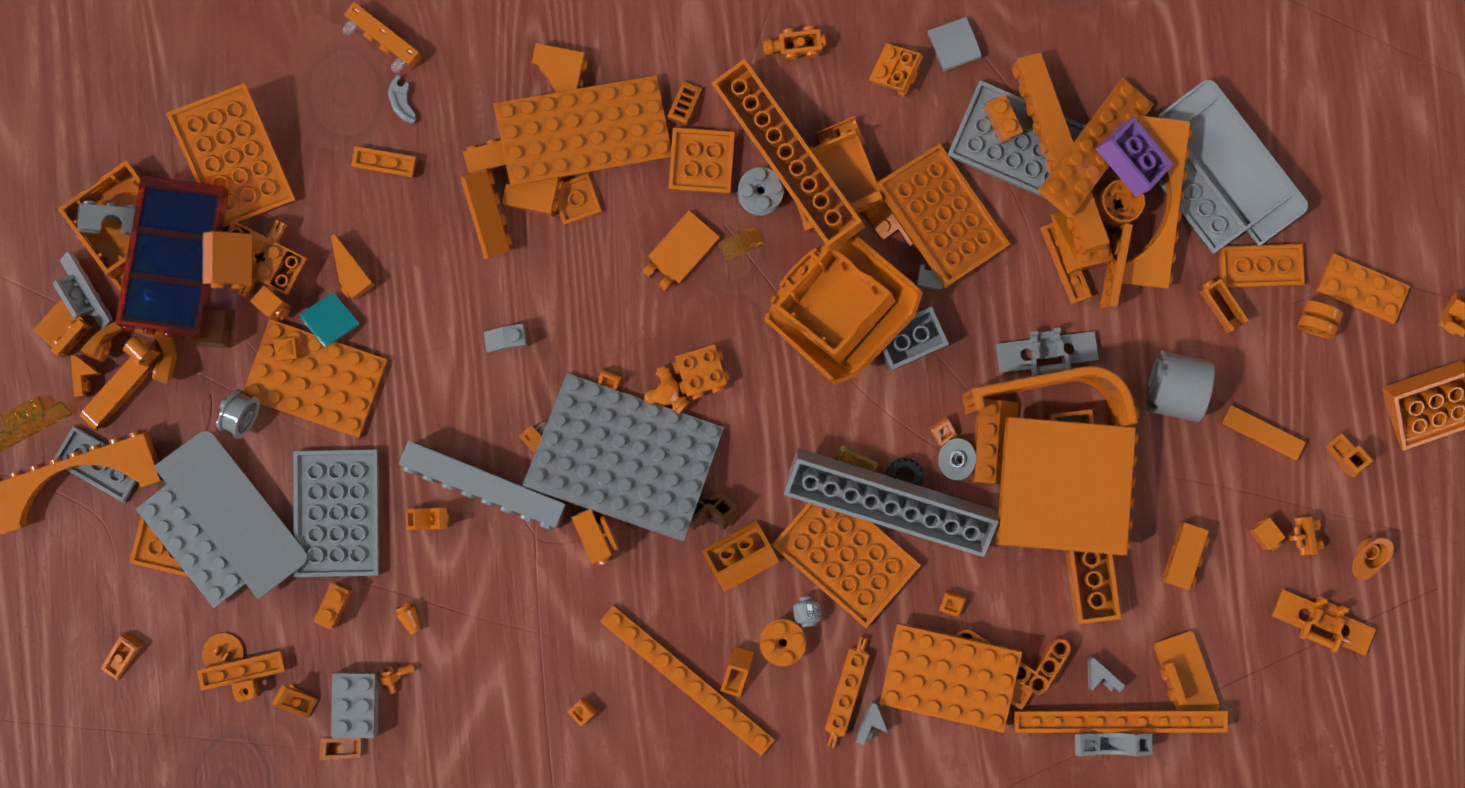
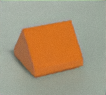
[597,368,623,390]

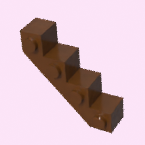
[624,493,738,531]

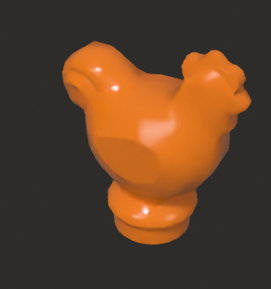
[644,366,690,414]

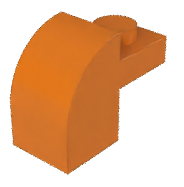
[1438,291,1465,337]
[1325,433,1373,477]
[406,508,449,530]

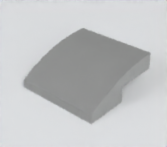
[928,17,982,72]

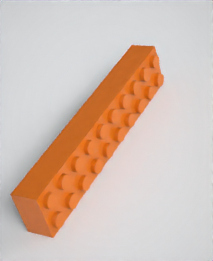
[711,58,865,252]
[1047,409,1121,624]

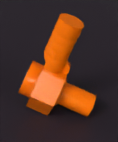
[379,664,415,694]

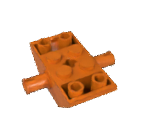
[227,219,307,299]

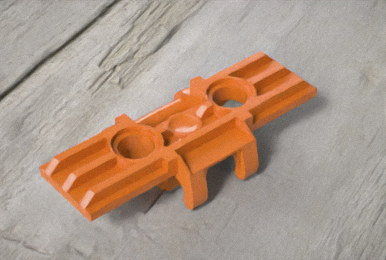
[1271,589,1376,656]

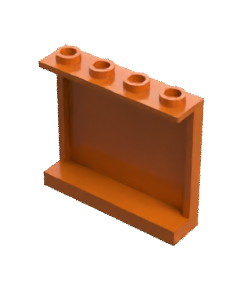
[795,130,885,234]

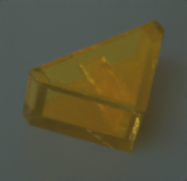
[834,445,878,472]

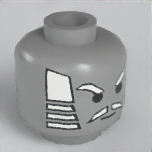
[793,596,822,627]

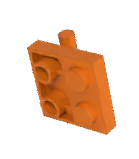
[869,43,923,97]

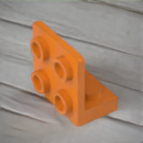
[33,300,92,358]

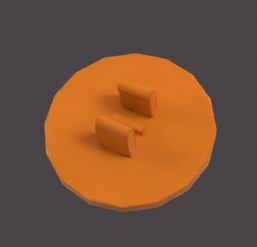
[202,633,244,668]

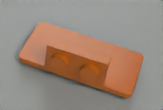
[1154,631,1220,710]

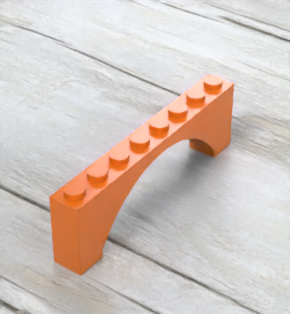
[502,43,588,217]
[1122,116,1192,289]
[0,430,164,535]

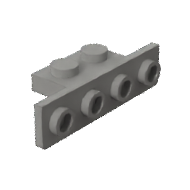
[53,250,113,330]

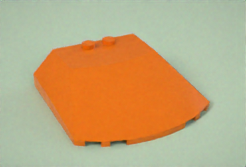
[764,234,922,385]

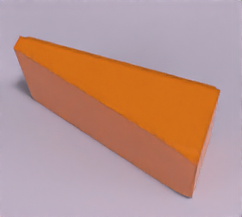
[100,632,143,680]

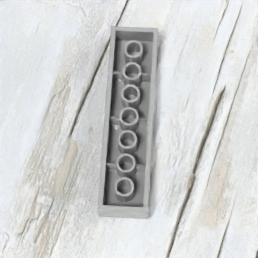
[399,441,568,530]

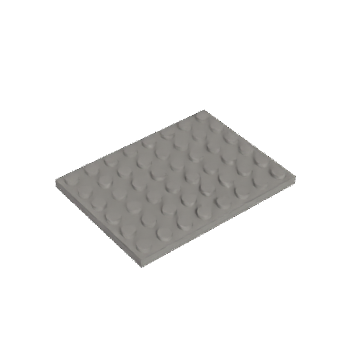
[523,373,724,542]

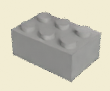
[881,306,949,372]
[331,672,379,738]

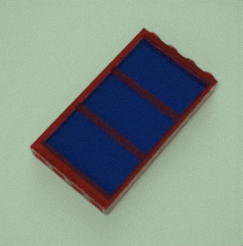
[115,175,229,341]

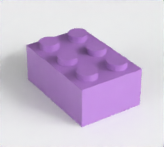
[1096,116,1173,196]

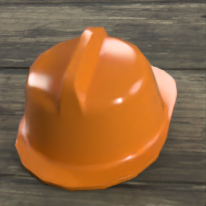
[1352,538,1394,580]

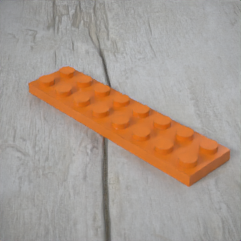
[1037,78,1154,218]

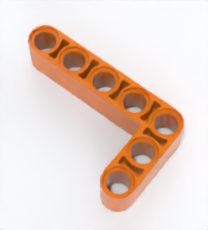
[80,336,164,431]
[956,629,1070,694]

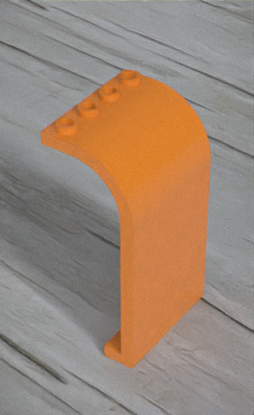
[962,367,1139,427]

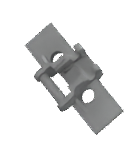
[995,327,1099,377]

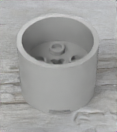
[1146,350,1215,423]

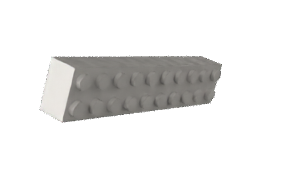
[784,448,999,557]

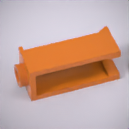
[1199,279,1249,334]

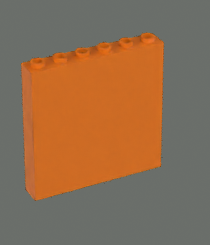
[996,417,1138,555]

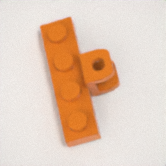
[197,651,286,702]

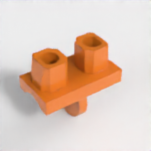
[1289,517,1324,556]

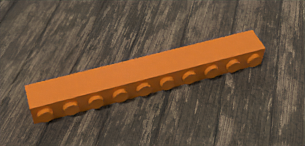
[1012,52,1110,255]

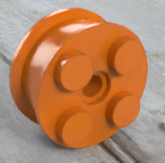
[760,618,806,666]

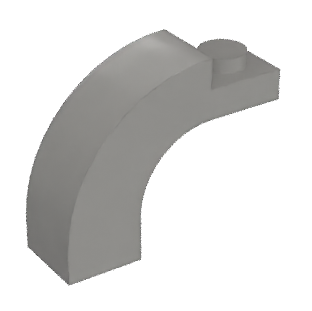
[1075,733,1153,757]

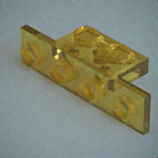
[0,395,72,451]

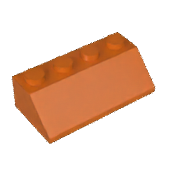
[460,168,513,259]
[971,399,1019,485]

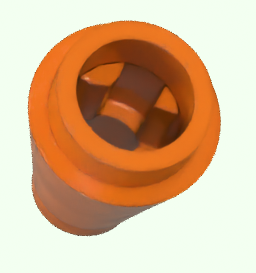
[395,602,421,635]

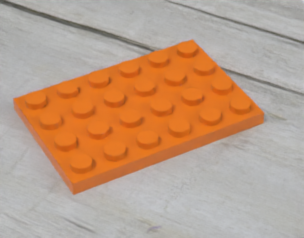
[166,82,296,230]
[874,143,1011,288]
[244,319,388,438]
[771,503,921,628]
[880,622,1022,733]

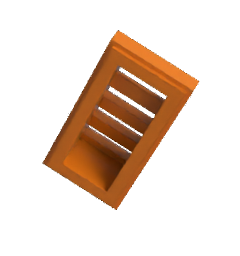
[667,81,702,127]

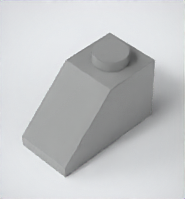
[484,324,528,353]

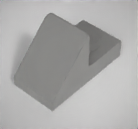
[1087,656,1125,692]
[854,701,887,745]

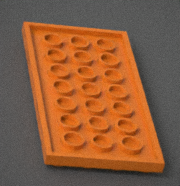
[493,75,671,187]

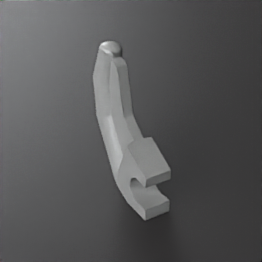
[388,75,416,124]

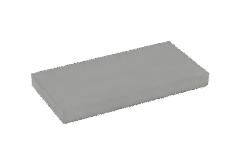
[54,426,138,503]

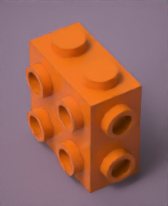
[673,344,730,400]

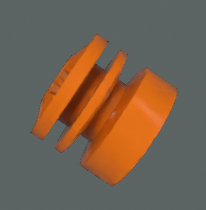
[1094,179,1145,228]

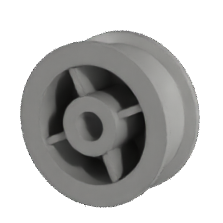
[738,167,784,216]
[216,389,260,439]

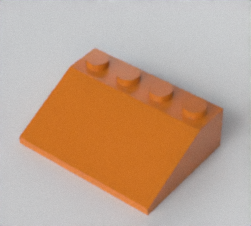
[1383,361,1465,451]

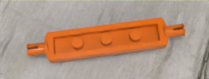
[825,637,870,748]

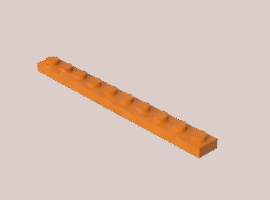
[600,605,775,756]
[1014,710,1228,733]

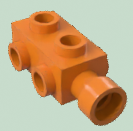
[763,26,826,60]

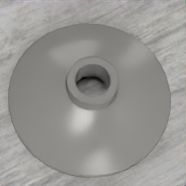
[938,438,976,480]

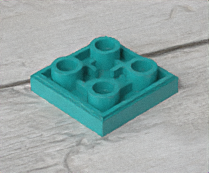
[299,292,359,349]

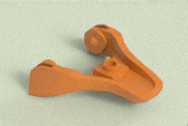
[80,282,177,384]

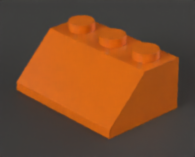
[702,520,779,592]

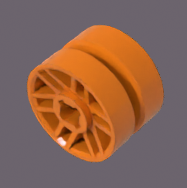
[1297,301,1343,339]

